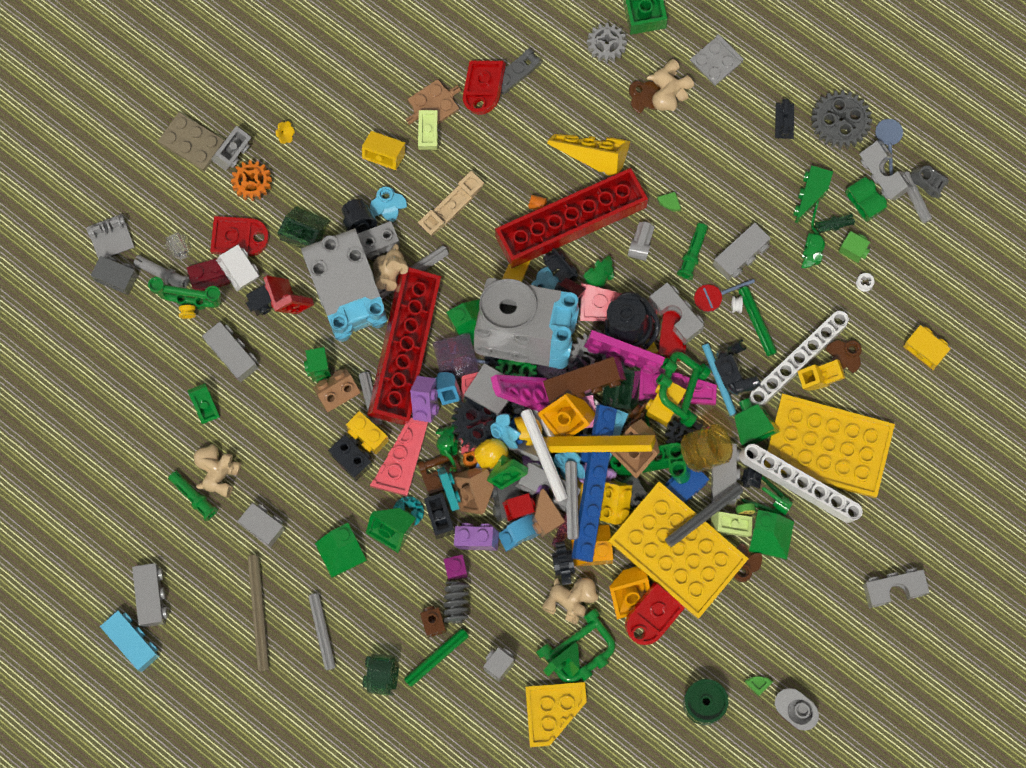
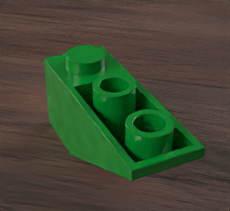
[793,166,833,224]

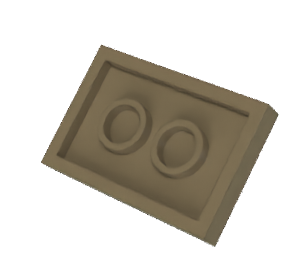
[158,112,225,172]

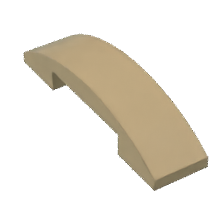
[418,171,484,236]

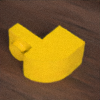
[797,359,845,391]

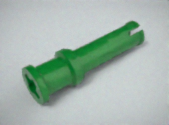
[677,223,709,280]
[168,470,218,521]

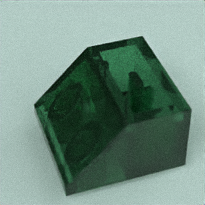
[277,206,330,249]
[602,369,641,409]

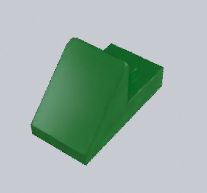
[187,383,220,424]
[487,455,528,490]
[543,642,580,678]

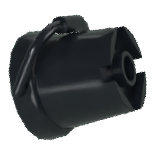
[604,291,660,350]

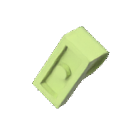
[418,110,438,150]
[711,512,752,537]

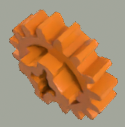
[231,160,272,201]

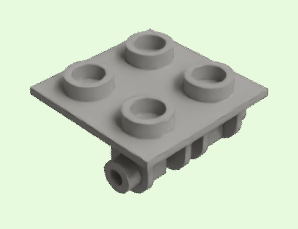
[87,214,135,259]

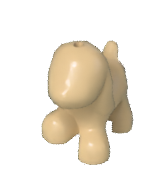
[647,59,694,111]
[373,244,408,291]
[194,444,241,498]
[542,577,599,625]

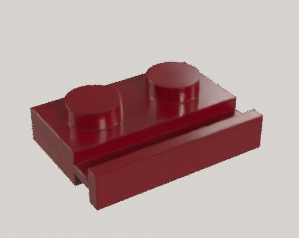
[186,258,231,291]

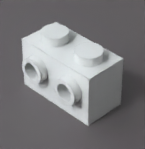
[216,245,259,292]

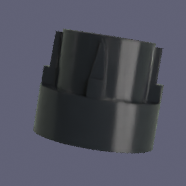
[341,199,377,234]

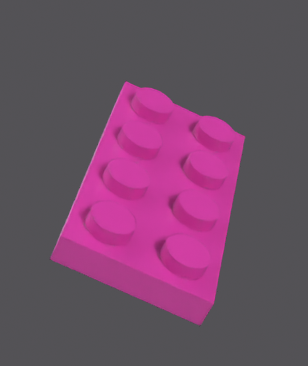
[584,330,665,374]

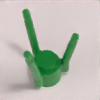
[742,476,793,515]

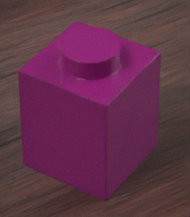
[443,555,467,582]

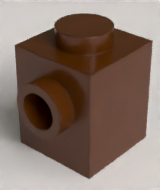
[420,606,446,638]

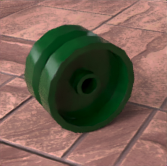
[683,679,729,726]

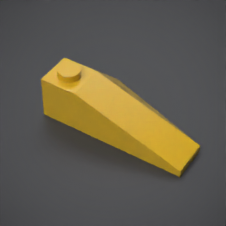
[547,134,630,176]

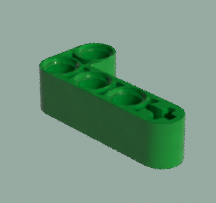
[610,443,691,484]

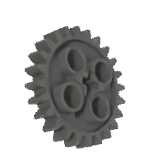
[811,90,872,150]

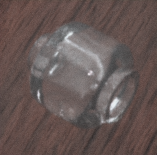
[164,232,192,261]

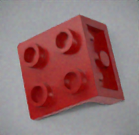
[264,275,314,315]

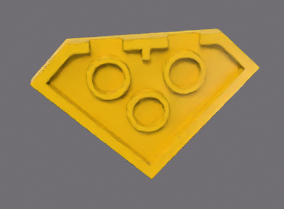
[525,682,587,748]

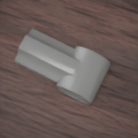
[628,222,655,261]

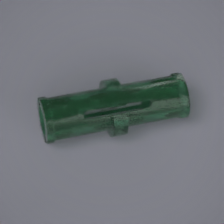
[815,213,855,234]

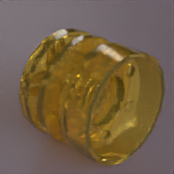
[681,424,733,473]

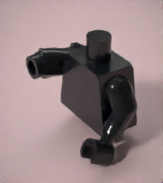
[714,340,761,395]

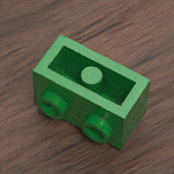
[304,347,331,383]

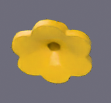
[275,121,295,144]

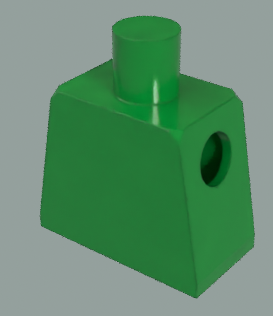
[734,398,780,447]

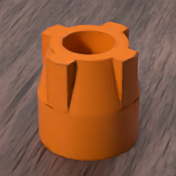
[528,195,547,211]
[463,451,477,469]

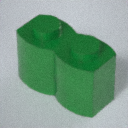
[845,177,887,222]

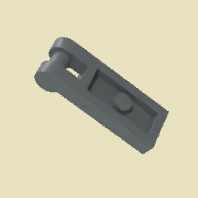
[501,48,543,95]

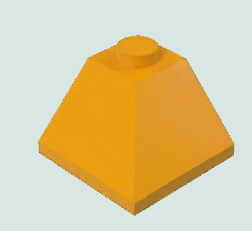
[537,393,595,436]
[571,525,613,567]
[609,566,650,620]

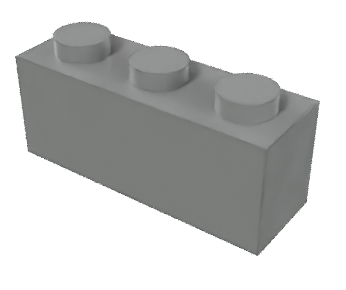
[713,223,771,281]
[202,322,258,383]
[711,443,740,505]
[132,563,168,628]

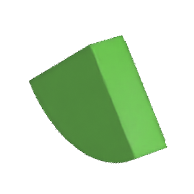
[657,192,681,212]
[744,676,773,697]

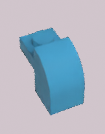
[436,372,461,405]
[499,514,540,551]

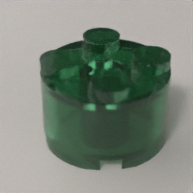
[362,654,399,696]

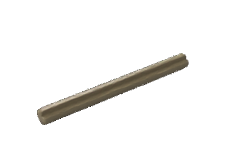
[248,555,269,672]

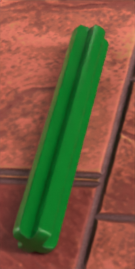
[739,286,777,357]
[404,629,469,687]

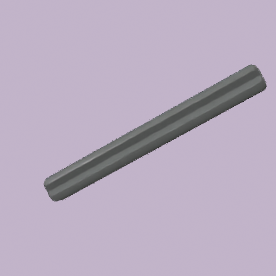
[665,484,743,547]

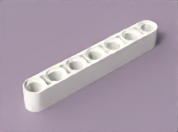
[749,311,849,406]
[739,444,863,523]

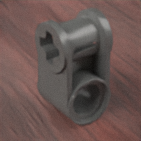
[911,166,949,198]
[620,475,647,510]

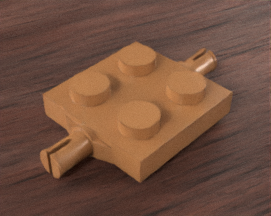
[405,79,461,125]

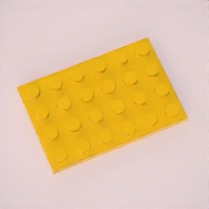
[764,394,895,499]
[608,482,748,619]

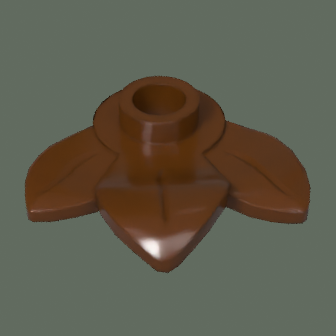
[629,81,661,114]
[826,340,862,373]
[621,402,647,433]
[734,543,762,582]

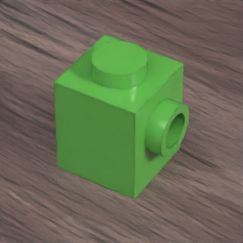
[839,231,870,263]

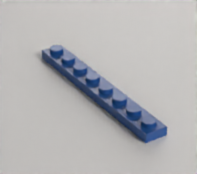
[572,405,617,562]

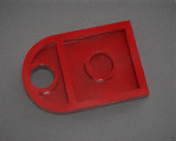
[463,61,506,115]
[210,216,269,256]
[625,582,685,645]

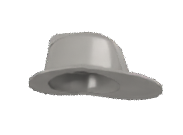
[775,688,819,731]

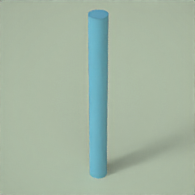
[702,344,737,416]

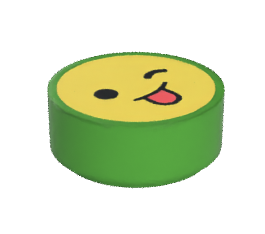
[736,503,756,516]

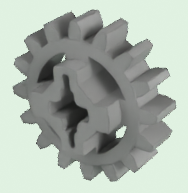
[587,23,627,63]

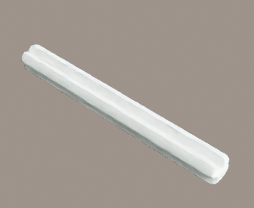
[521,409,567,502]

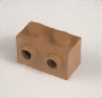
[312,368,361,413]

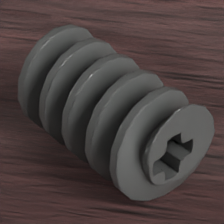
[443,582,469,624]

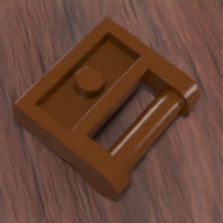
[417,455,462,496]

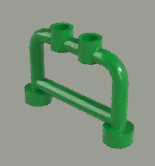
[148,277,221,310]
[656,351,711,427]
[536,608,615,683]

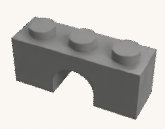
[859,141,913,200]
[648,283,704,344]
[515,462,581,513]
[863,568,930,608]

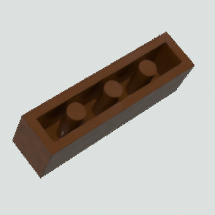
[543,357,626,403]

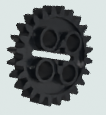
[451,396,512,451]

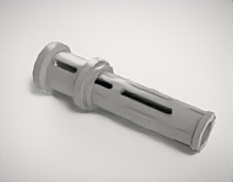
[133,255,189,288]

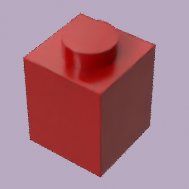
[502,493,535,521]

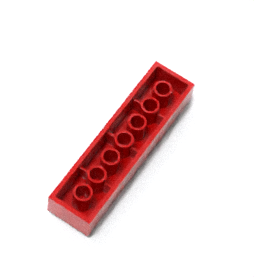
[495,168,648,268]
[367,267,441,426]

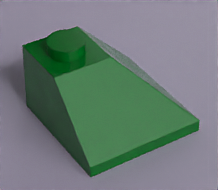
[446,299,480,350]
[365,508,416,553]
[749,510,794,560]
[315,523,367,578]

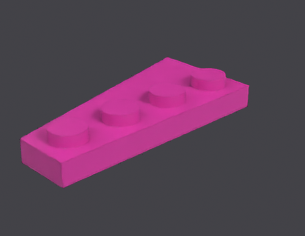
[639,368,717,405]
[490,374,551,412]

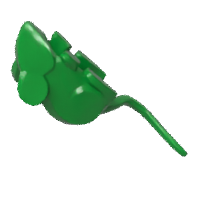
[801,200,825,268]
[580,256,614,288]
[436,425,459,472]

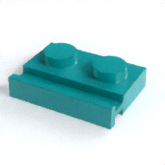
[437,467,461,511]

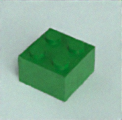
[623,0,668,35]

